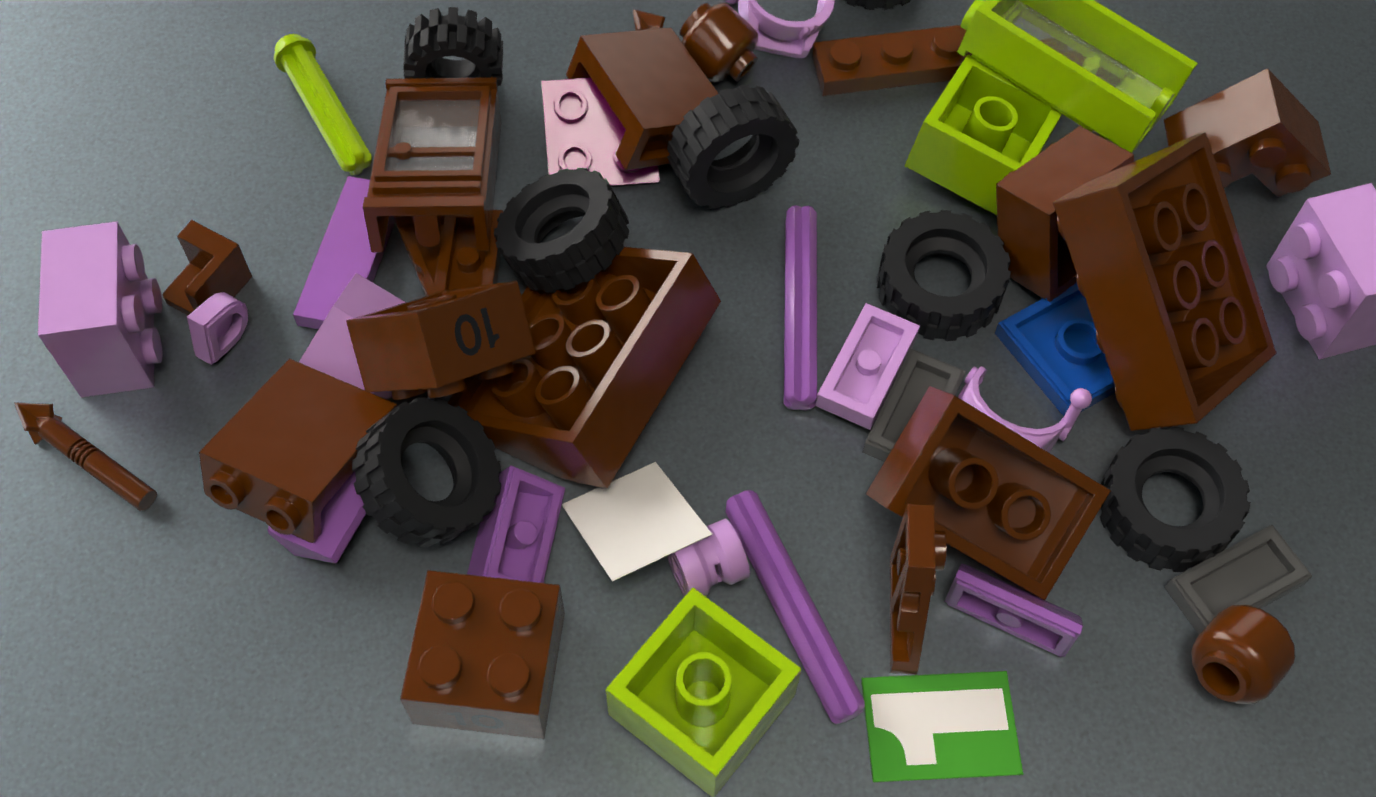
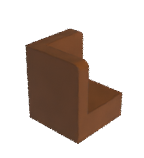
[162,220,252,315]

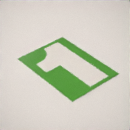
[861,671,1023,782]

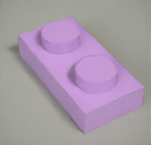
[815,303,920,430]

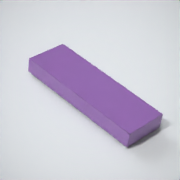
[293,176,395,330]

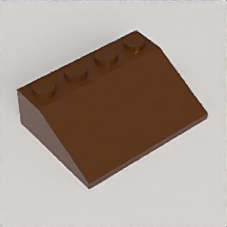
[1053,132,1277,431]
[448,247,721,489]

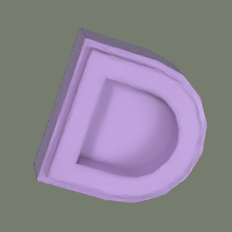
[187,292,248,365]

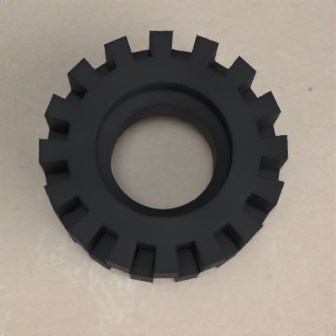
[403,7,503,86]

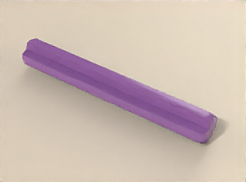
[784,205,817,411]
[726,490,865,724]

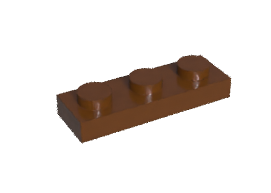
[812,25,972,96]

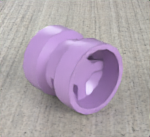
[667,519,750,597]

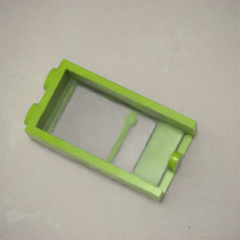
[957,0,1198,153]

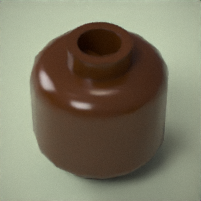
[679,3,758,83]
[1191,605,1295,704]

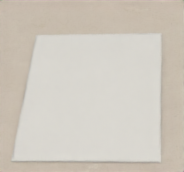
[562,462,713,582]

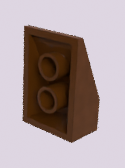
[866,386,1111,600]

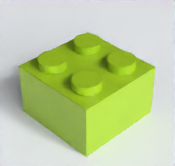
[904,54,1062,215]
[605,587,802,797]

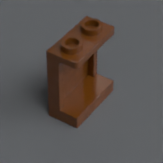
[566,27,718,170]
[199,358,397,543]

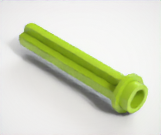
[273,34,372,176]

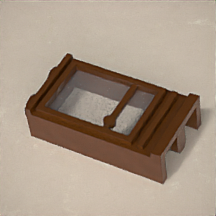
[363,77,501,252]

